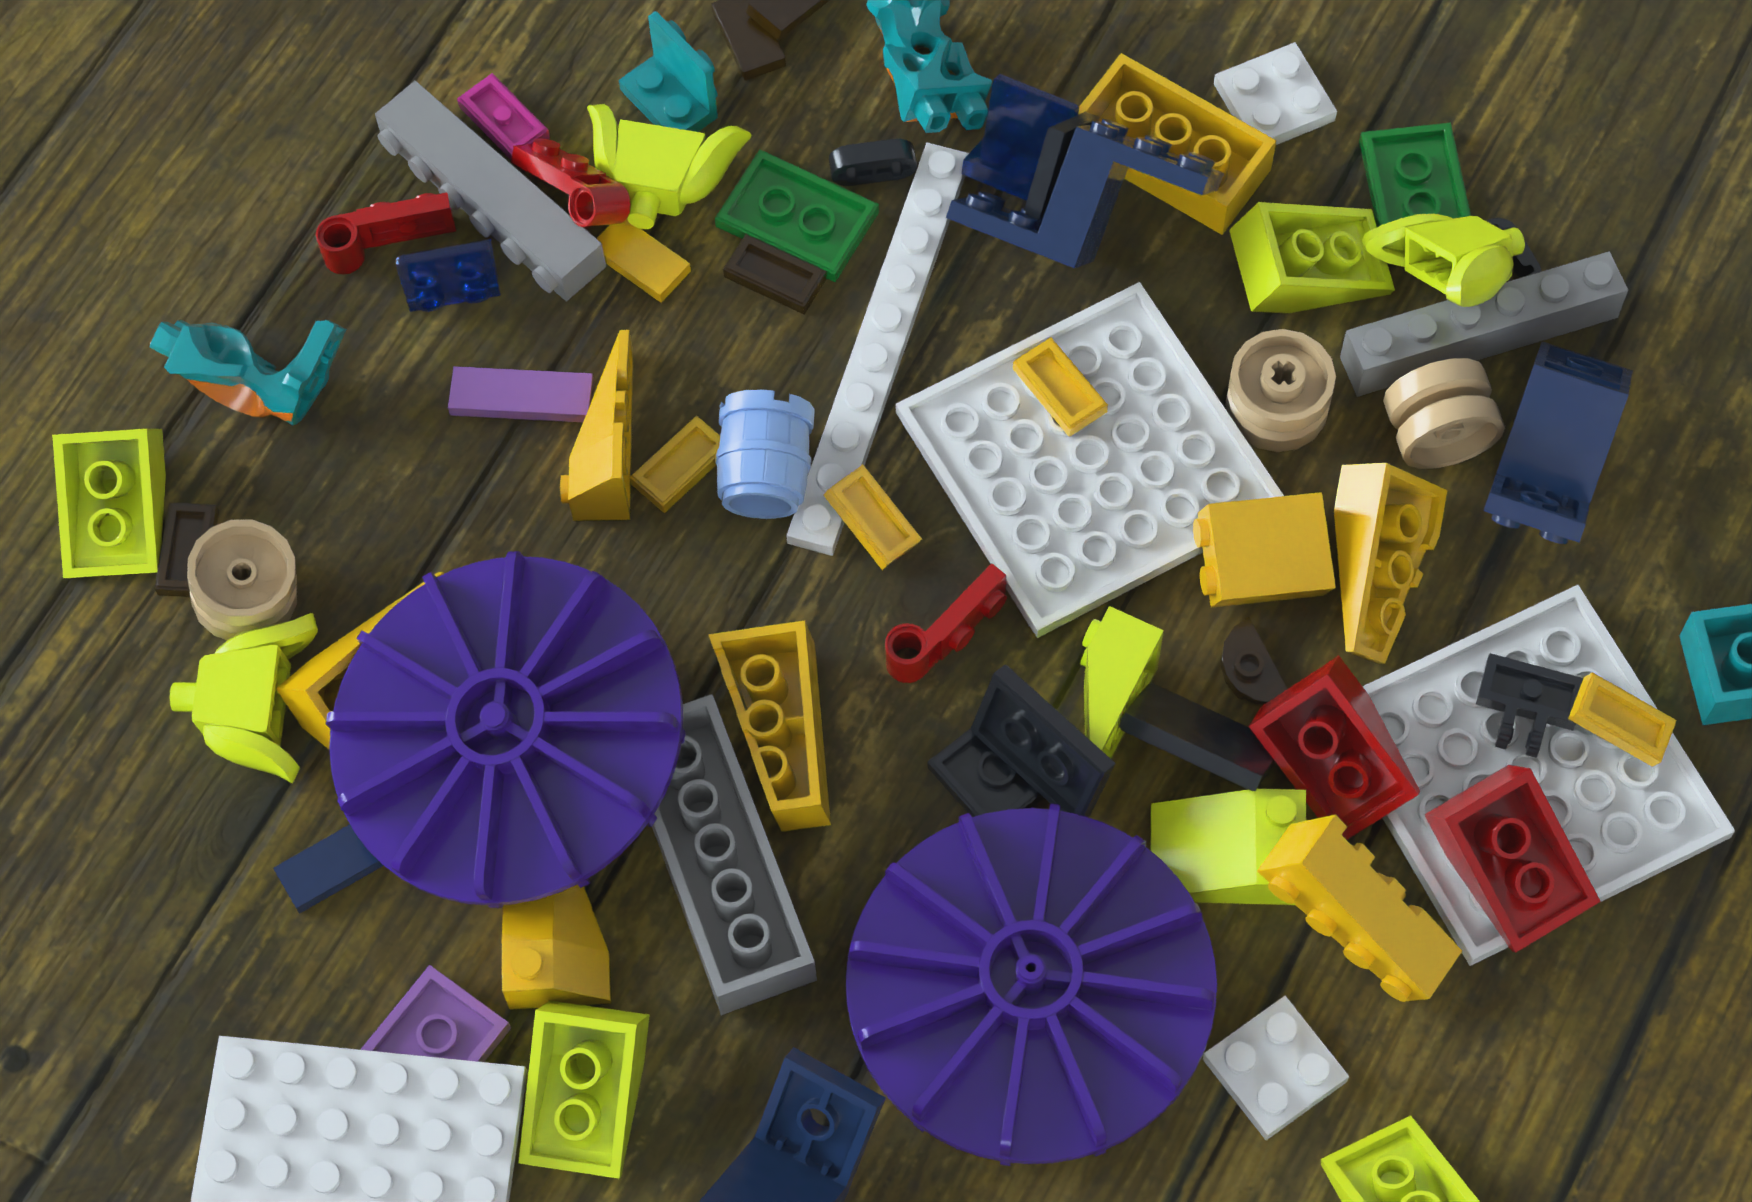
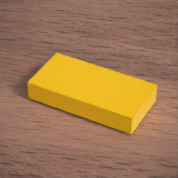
[597,219,691,303]
[1013,337,1108,437]
[630,415,720,513]
[823,464,922,570]
[1568,672,1677,767]

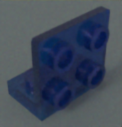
[961,74,1079,201]
[395,239,501,312]

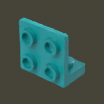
[619,11,718,132]

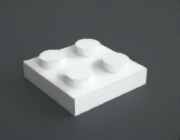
[1214,42,1337,145]
[1203,996,1349,1140]

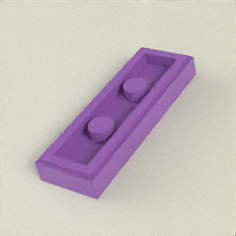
[448,366,594,422]

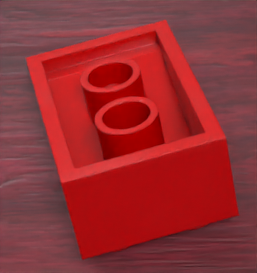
[1248,655,1420,840]
[1424,765,1601,953]

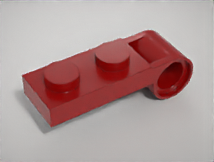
[511,138,630,227]
[316,192,456,275]
[885,563,1007,683]

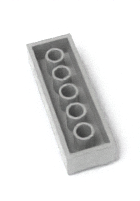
[652,694,817,1015]

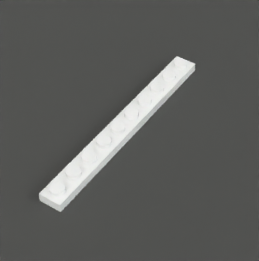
[786,142,970,556]

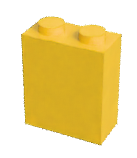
[1193,492,1336,608]

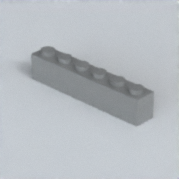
[375,81,606,302]
[1340,251,1628,397]

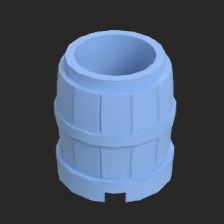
[715,390,815,519]

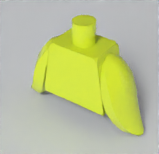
[587,104,752,229]
[1362,214,1525,307]
[170,613,318,784]

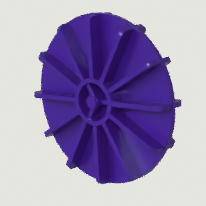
[326,551,685,908]
[846,804,1217,1166]

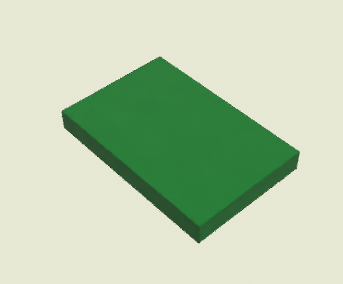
[1359,122,1471,227]
[715,149,879,282]

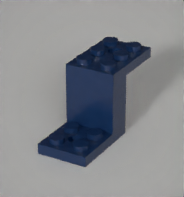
[945,119,1224,268]
[1484,341,1633,544]
[699,1047,886,1202]

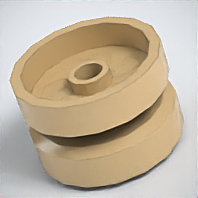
[1225,329,1336,452]
[1383,358,1505,469]
[187,520,297,640]

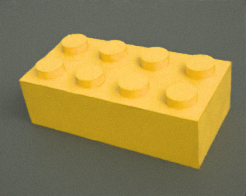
[1071,53,1276,235]

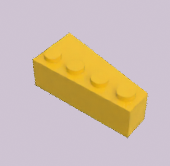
[708,620,831,832]
[1257,814,1462,1002]

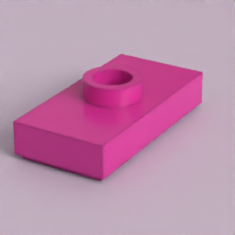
[457,73,550,160]

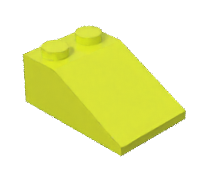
[1229,202,1395,313]
[52,429,166,578]
[1080,606,1164,759]
[1150,789,1306,905]
[518,1000,650,1179]
[1321,1116,1480,1202]

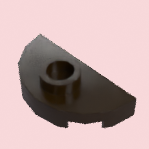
[1220,617,1287,705]

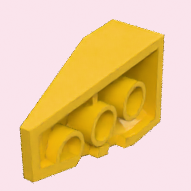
[560,330,633,521]
[1334,463,1447,664]
[502,885,611,1009]

